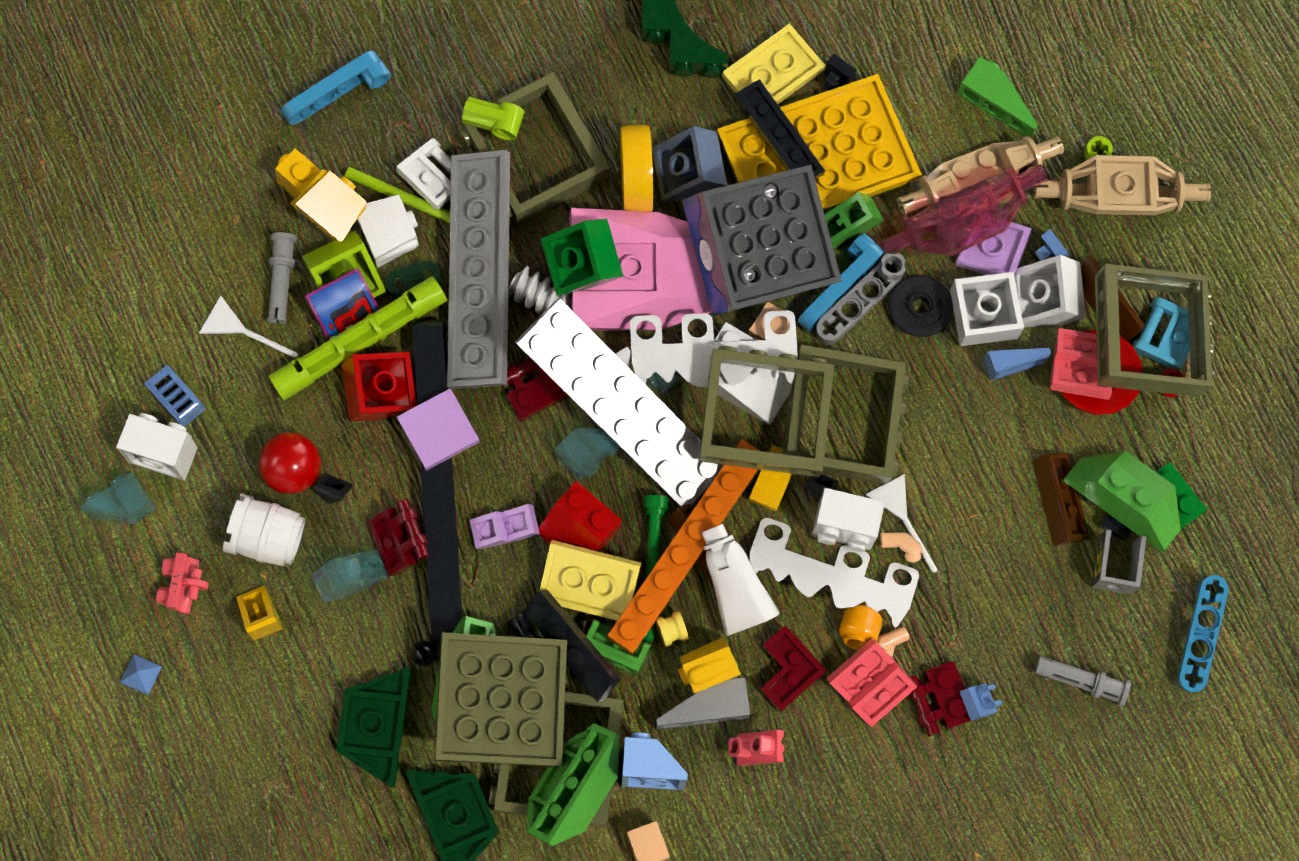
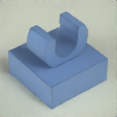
[1035,229,1070,261]
[960,683,1002,721]

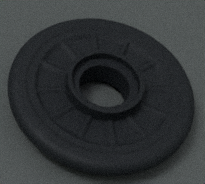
[888,275,953,337]

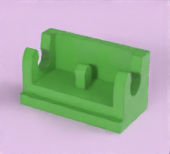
[586,620,652,676]

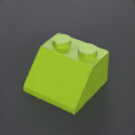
[302,230,386,298]

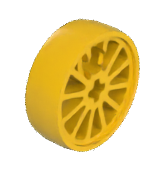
[620,125,653,212]

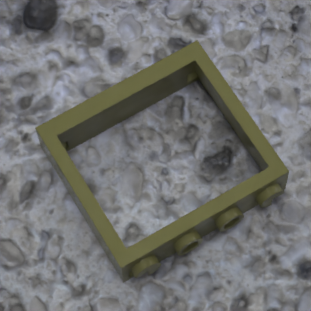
[459,72,610,225]
[1095,264,1215,397]
[782,344,909,484]
[698,346,835,477]
[489,692,624,828]

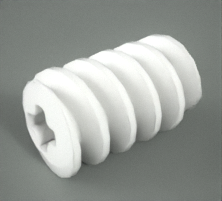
[508,266,572,314]

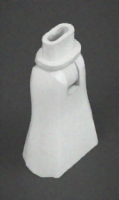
[701,524,780,636]

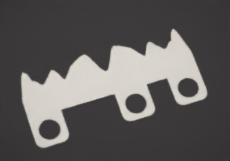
[630,310,798,387]
[749,518,919,628]

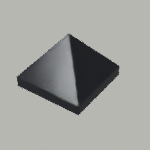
[314,474,353,504]
[805,474,839,501]

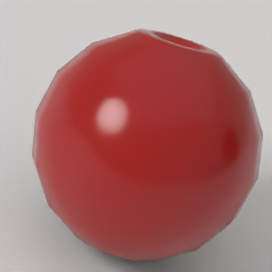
[258,433,322,494]

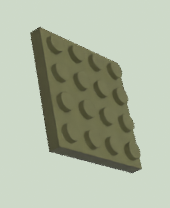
[434,632,567,767]

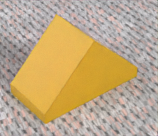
[236,585,283,641]

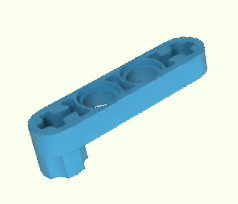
[281,51,391,125]
[797,233,886,332]
[1177,575,1229,692]

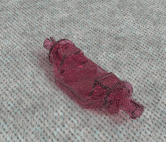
[880,164,1048,256]

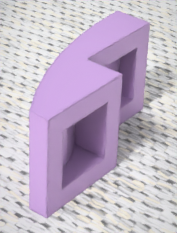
[470,504,540,549]

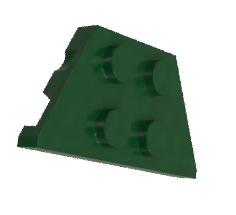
[336,667,412,788]
[406,770,499,861]

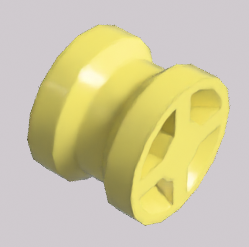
[655,610,689,648]

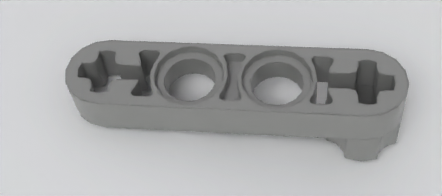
[815,253,906,345]

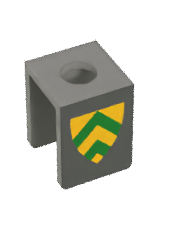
[1091,529,1146,595]

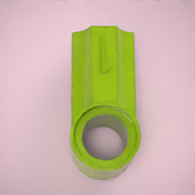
[462,97,525,141]

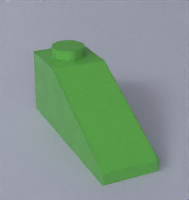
[957,57,1038,138]
[824,192,884,249]

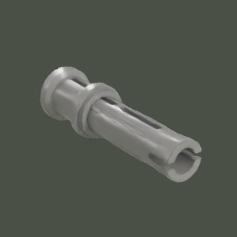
[267,232,297,324]
[1035,655,1131,707]

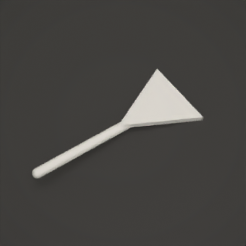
[199,296,298,358]
[865,474,937,573]

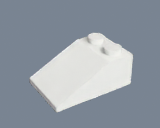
[703,322,791,426]

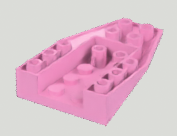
[569,208,712,331]

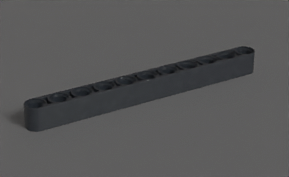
[413,320,463,643]

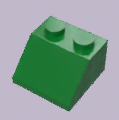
[541,218,624,296]

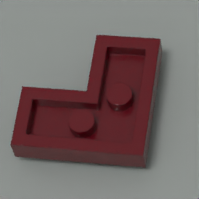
[760,625,827,713]

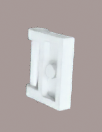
[396,138,451,211]

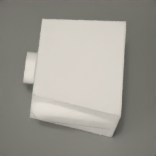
[357,195,419,268]

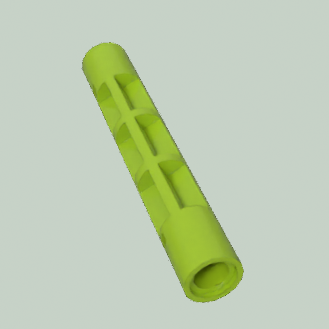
[268,276,448,401]

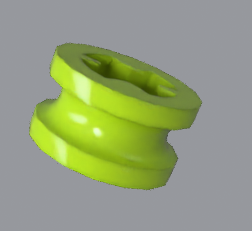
[1084,136,1113,160]

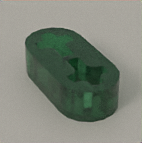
[385,261,441,299]

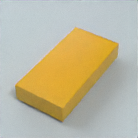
[749,444,792,512]

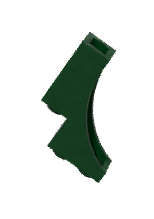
[641,0,728,78]

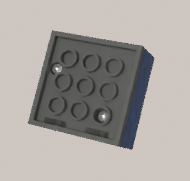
[682,165,842,316]

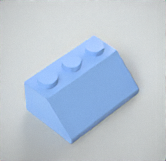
[622,733,688,790]

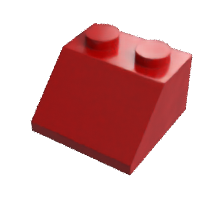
[341,352,417,422]
[538,481,622,552]

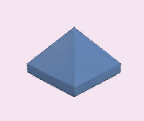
[120,654,162,695]

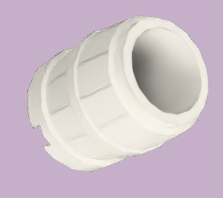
[223,493,305,566]

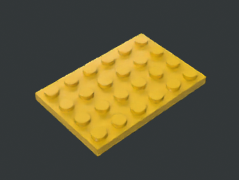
[717,74,922,213]

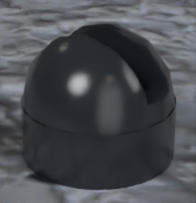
[411,641,436,667]

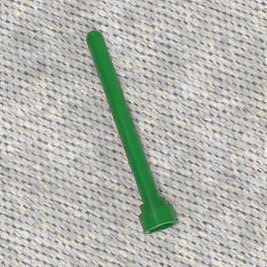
[643,495,668,642]

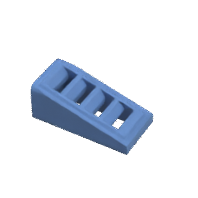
[983,348,1051,380]
[144,365,206,427]

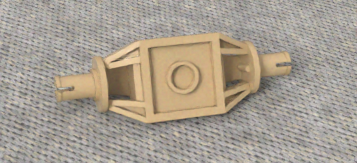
[897,136,1064,218]
[1033,155,1211,215]

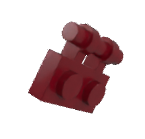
[501,357,569,422]
[368,499,429,577]
[909,661,971,737]

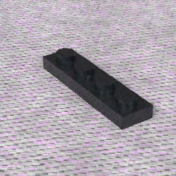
[735,79,825,180]
[523,589,621,702]

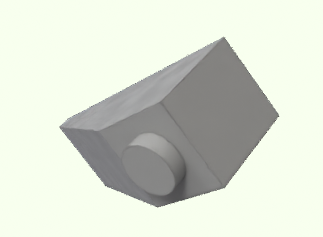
[655,676,750,730]

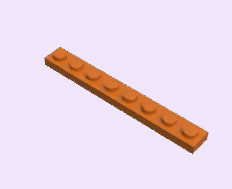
[607,439,760,655]

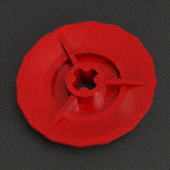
[1061,330,1143,415]

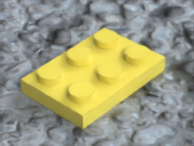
[722,23,826,104]
[540,540,641,621]

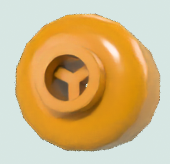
[839,603,883,650]

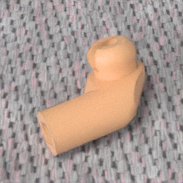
[880,532,923,562]
[877,626,910,659]

